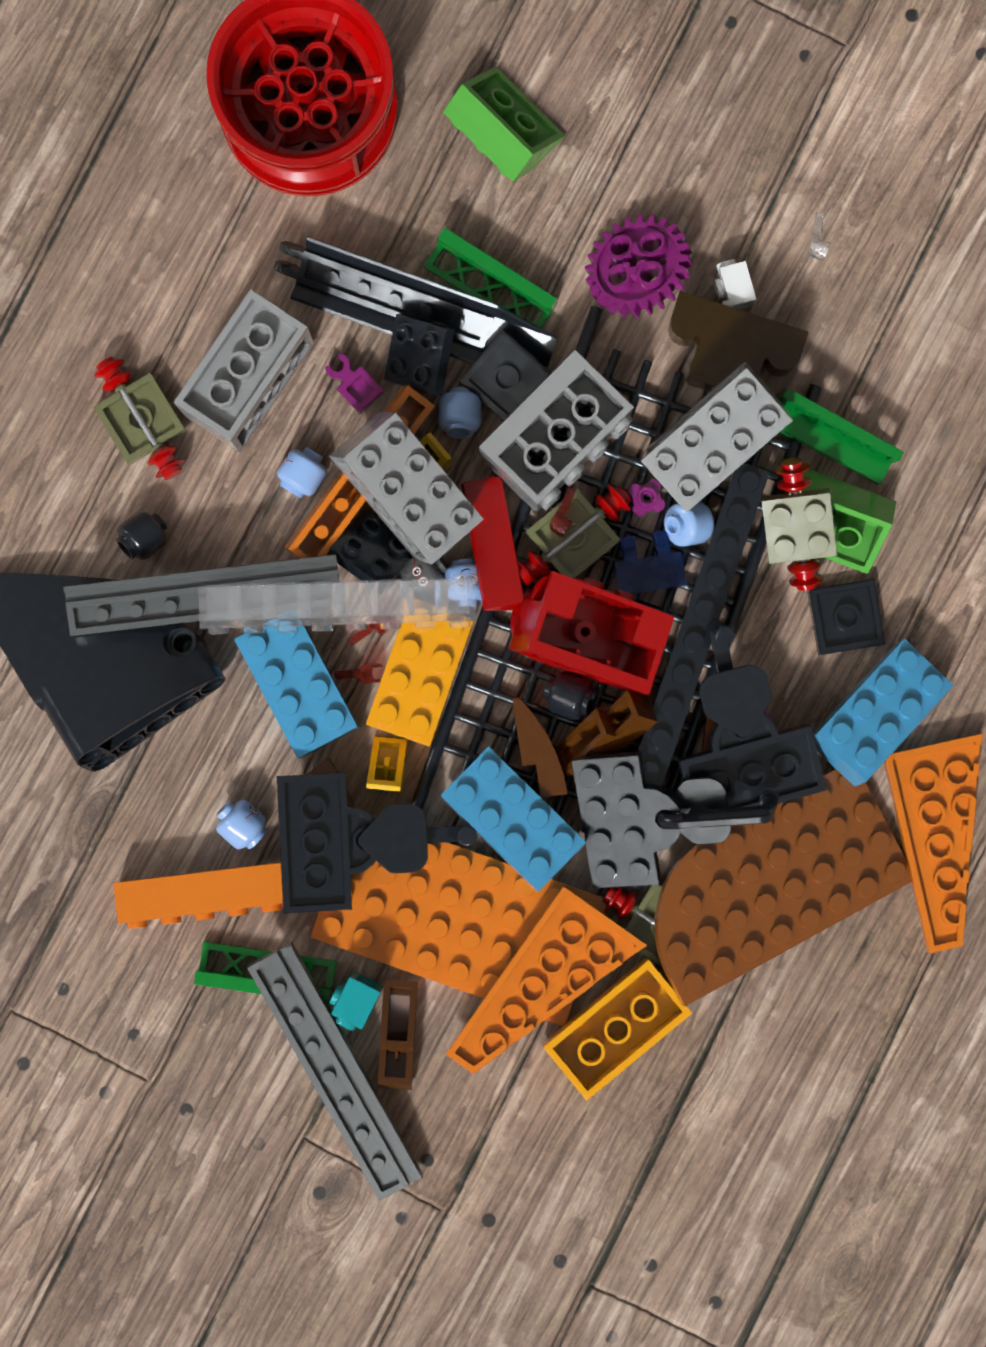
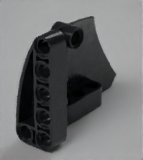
[0,573,226,772]

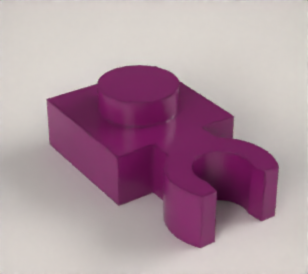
[325,353,384,415]

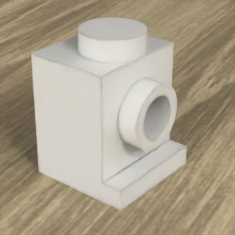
[713,259,756,310]

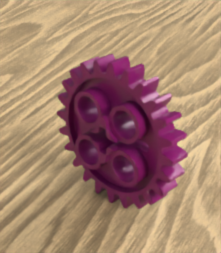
[585,214,693,318]

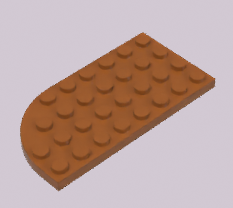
[654,769,912,1006]

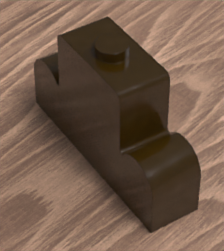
[668,291,808,394]

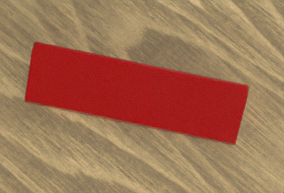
[461,477,524,611]

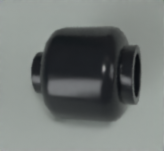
[116,510,167,560]
[544,672,596,720]

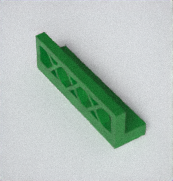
[424,227,557,328]
[776,388,904,485]
[194,941,337,1004]

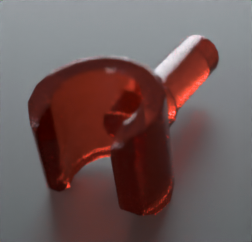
[549,488,576,537]
[347,614,394,646]
[334,663,383,684]

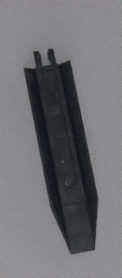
[274,236,558,368]

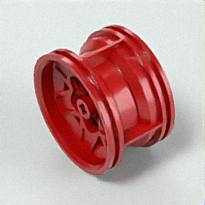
[206,0,398,197]

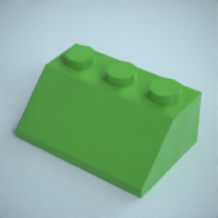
[443,67,566,182]
[802,469,897,574]

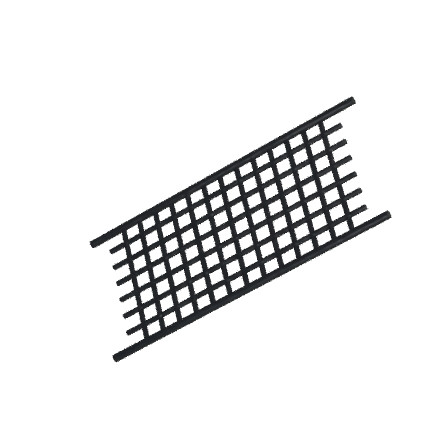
[411,306,822,890]

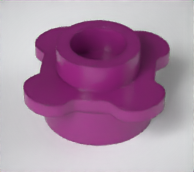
[628,479,665,516]

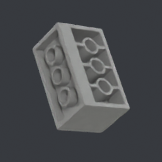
[173,289,314,453]
[479,350,634,513]
[641,362,793,513]
[329,412,484,565]

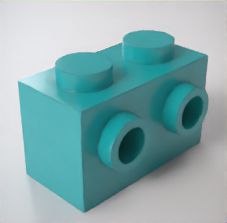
[329,971,384,1031]

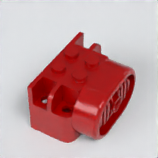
[508,571,675,695]

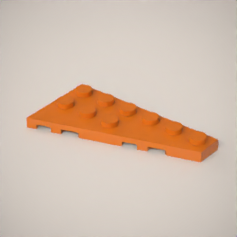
[884,734,983,953]
[446,886,647,1074]

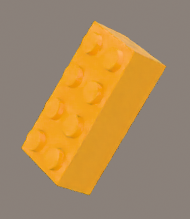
[366,597,475,747]
[542,957,692,1101]

